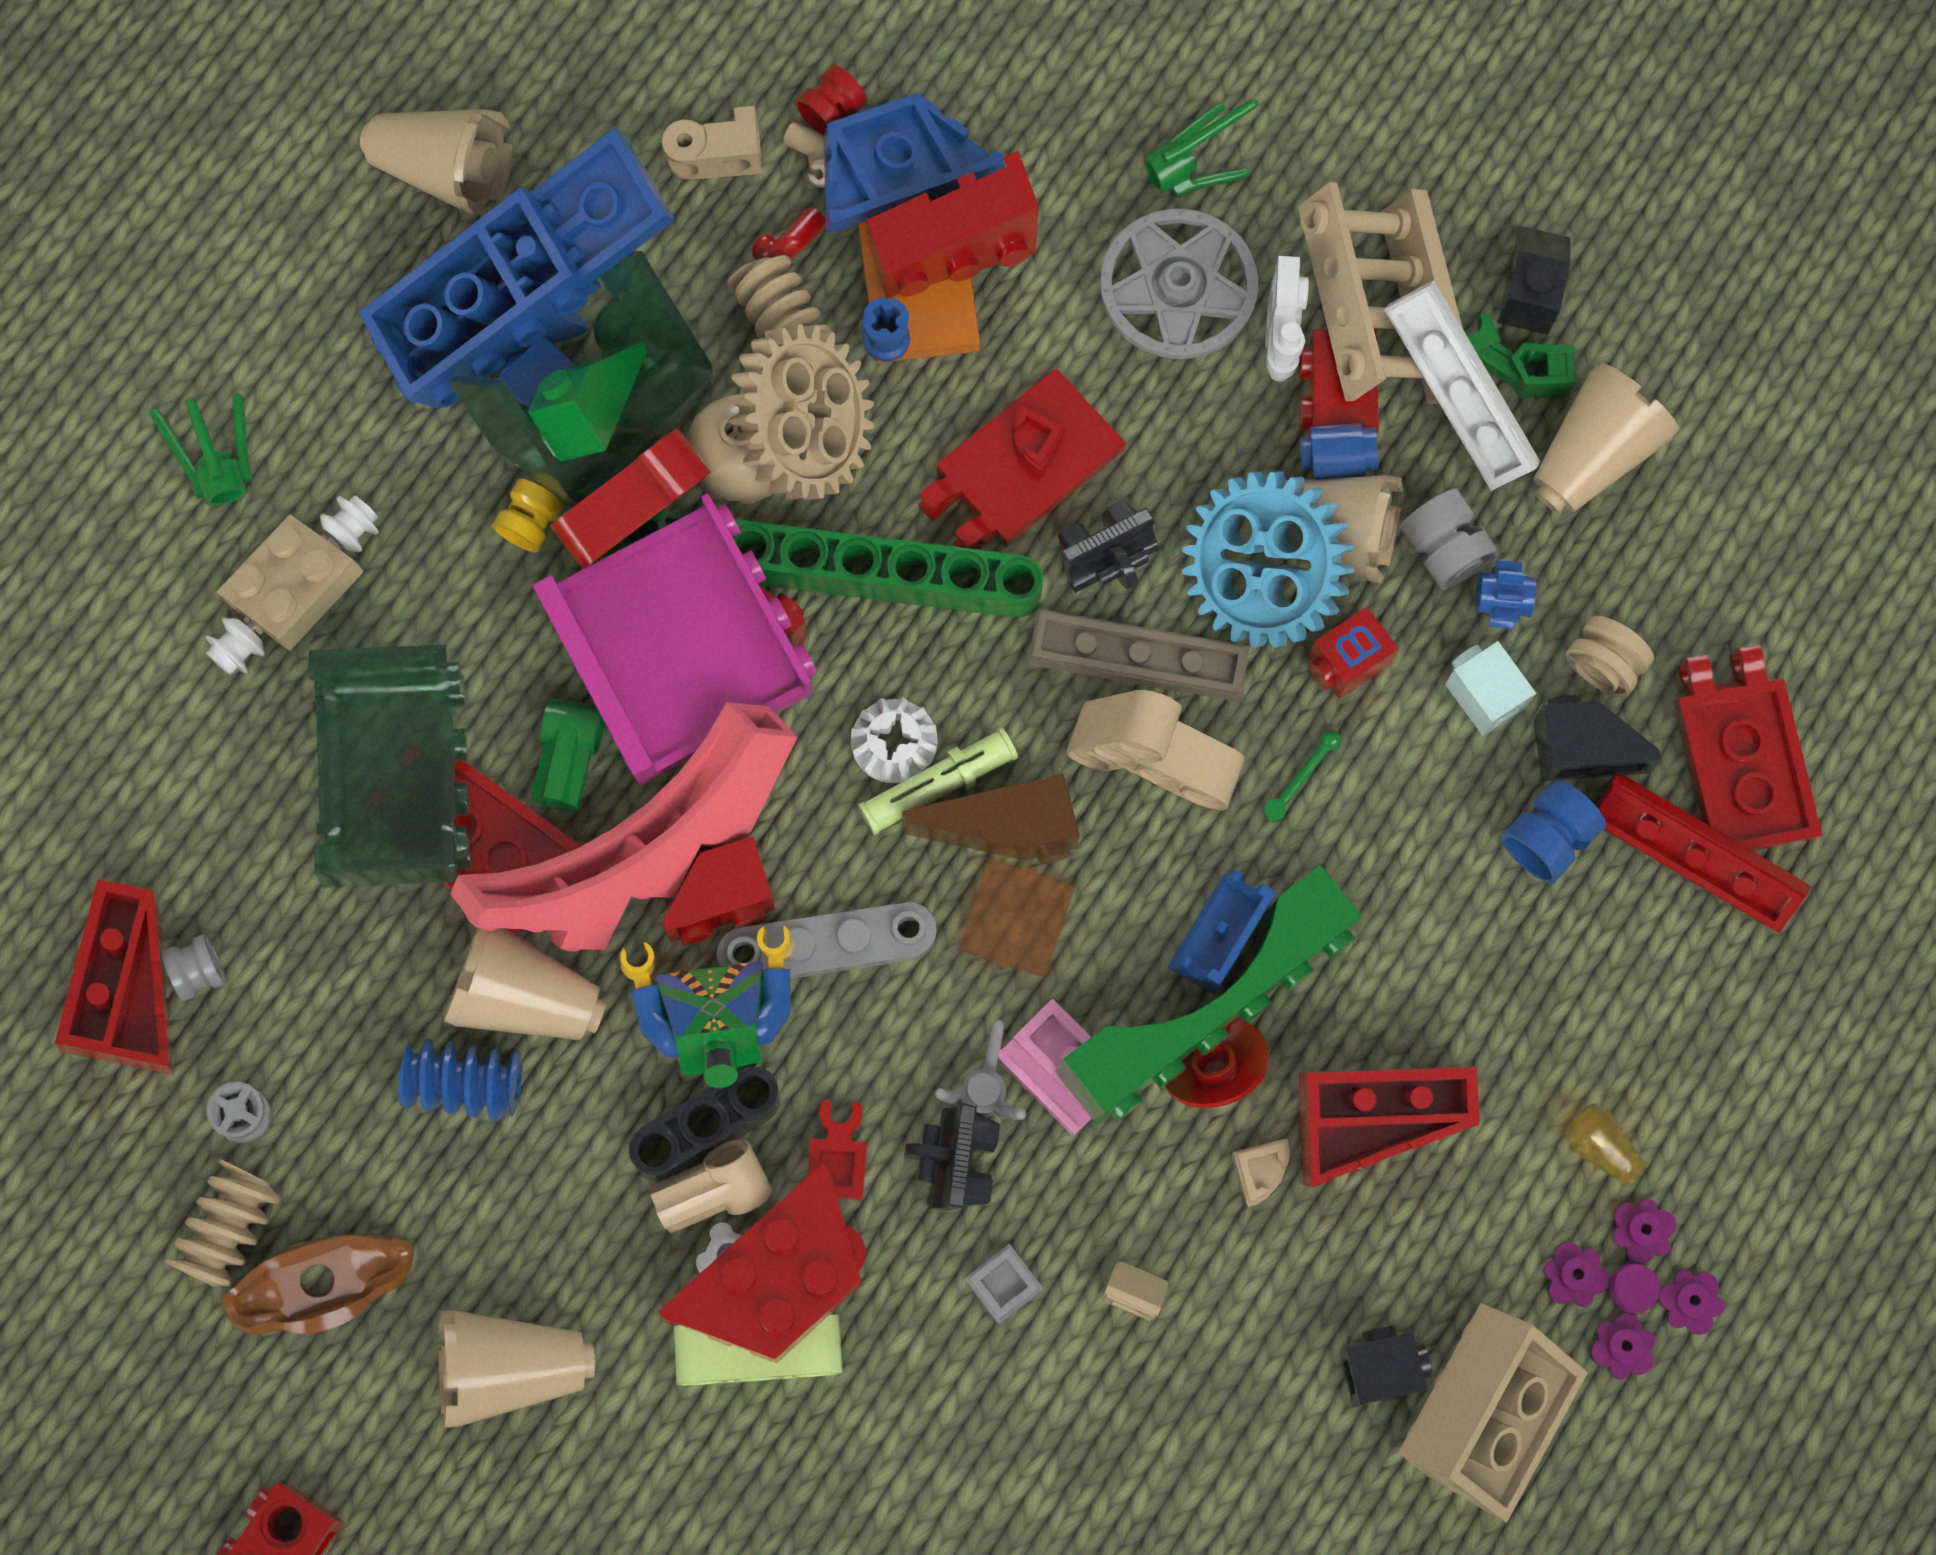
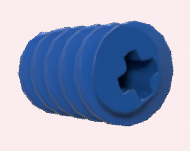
[398,1038,523,1121]

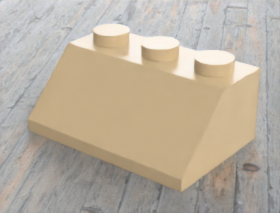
[1398,1303,1588,1523]

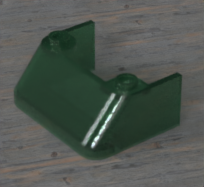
[448,251,713,503]

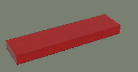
[1595,772,1811,933]

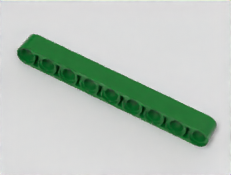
[591,510,1043,618]

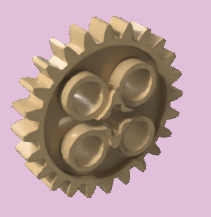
[728,323,875,500]

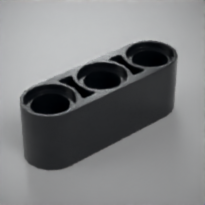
[629,1066,781,1181]

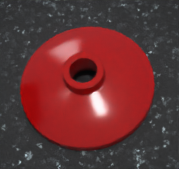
[1164,1019,1269,1108]

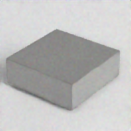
[964,1244,1044,1325]

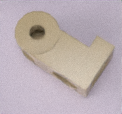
[662,106,763,180]

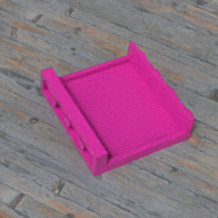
[532,493,817,786]

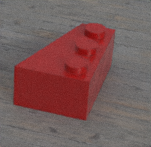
[55,879,174,1075]
[1298,1067,1480,1188]

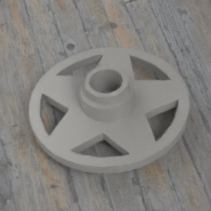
[1100,209,1258,359]

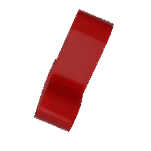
[550,428,711,569]

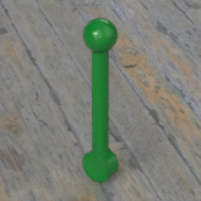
[1264,730,1341,822]

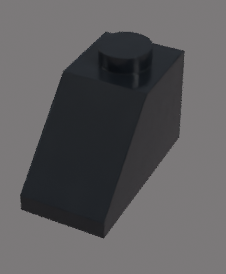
[1497,226,1571,335]
[1533,695,1661,782]

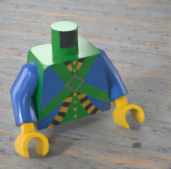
[620,926,794,1088]

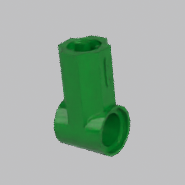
[531,697,605,811]

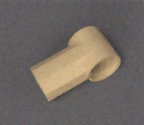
[650,1138,772,1234]

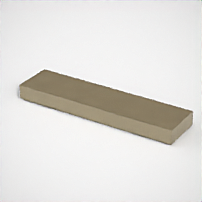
[1028,609,1250,702]

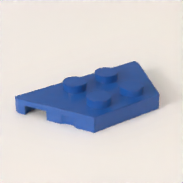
[824,93,1006,234]

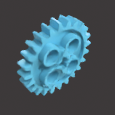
[1182,471,1355,648]

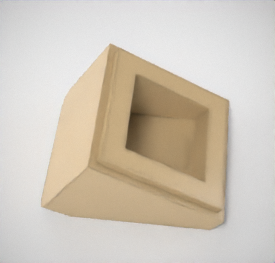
[1102,1261,1168,1321]

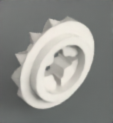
[851,697,938,783]

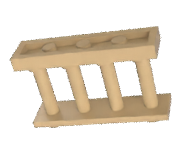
[1298,182,1463,404]

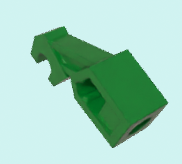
[1459,314,1576,399]

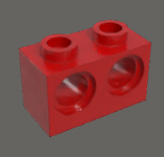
[217,1483,345,1555]

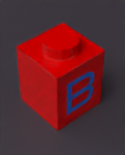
[1308,607,1399,699]

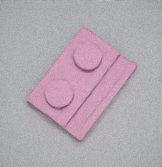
[998,999,1092,1137]

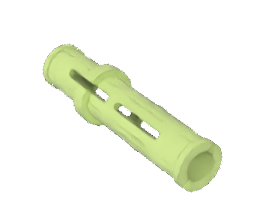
[858,727,1018,835]

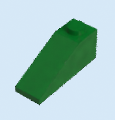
[528,342,648,462]

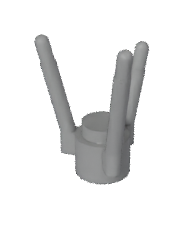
[935,1020,1026,1120]

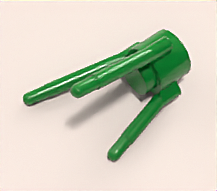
[1143,99,1258,198]
[150,393,253,506]

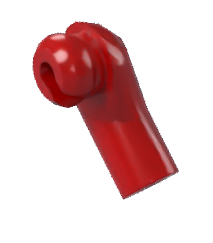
[751,208,825,260]

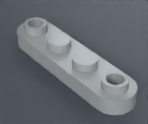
[717,902,936,979]

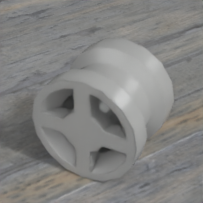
[162,934,226,1001]
[207,1082,272,1144]

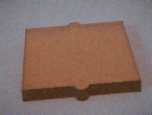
[959,859,1075,978]

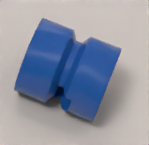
[1501,779,1606,884]

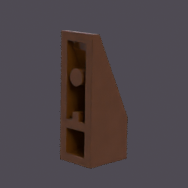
[903,773,1080,864]

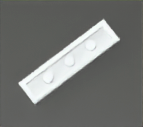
[1384,280,1540,491]

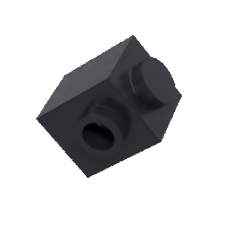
[1339,1325,1432,1407]

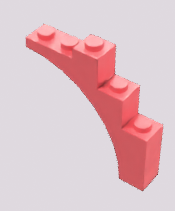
[450,702,798,952]

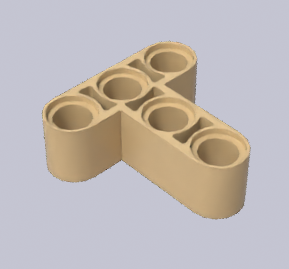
[1066,690,1245,810]

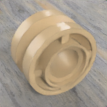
[1565,616,1654,698]

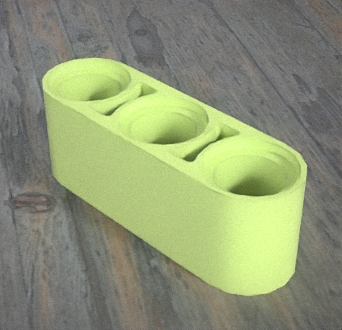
[674,1314,843,1386]

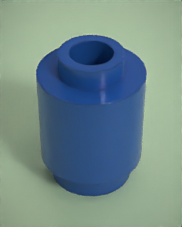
[1300,423,1378,479]

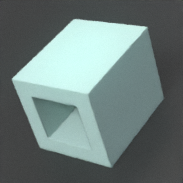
[1445,641,1536,736]

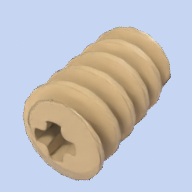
[727,255,831,339]
[164,1159,280,1287]

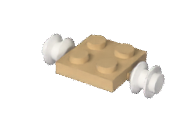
[205,496,379,675]

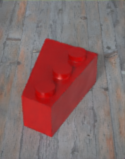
[866,151,1039,298]

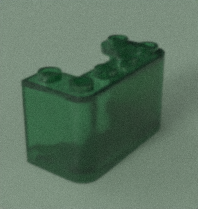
[309,644,472,888]

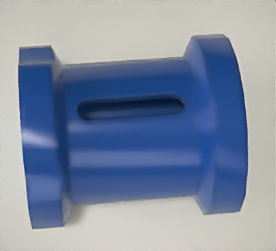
[862,298,910,362]

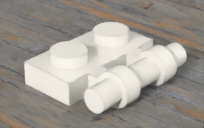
[1265,256,1309,382]

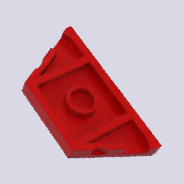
[658,1163,862,1364]

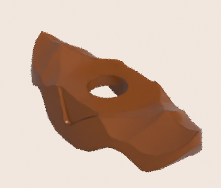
[222,1234,414,1335]

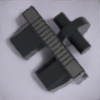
[1058,500,1159,593]
[904,1104,1000,1211]

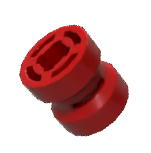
[795,64,867,134]

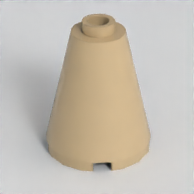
[360,109,513,215]
[1533,363,1679,513]
[1285,475,1403,583]
[444,927,607,1040]
[438,1310,595,1428]

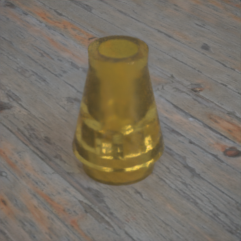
[1563,1104,1647,1187]

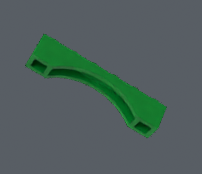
[1055,865,1363,1125]

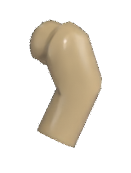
[784,121,825,188]

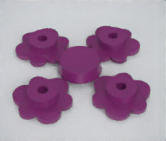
[1543,1199,1725,1379]

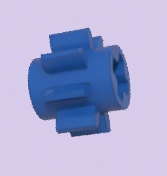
[1475,560,1536,629]

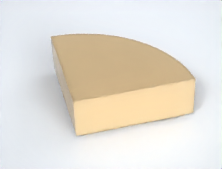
[1232,1138,1289,1209]

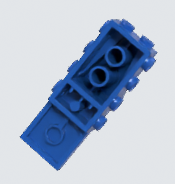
[358,128,675,409]

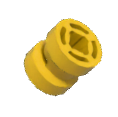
[491,479,565,553]

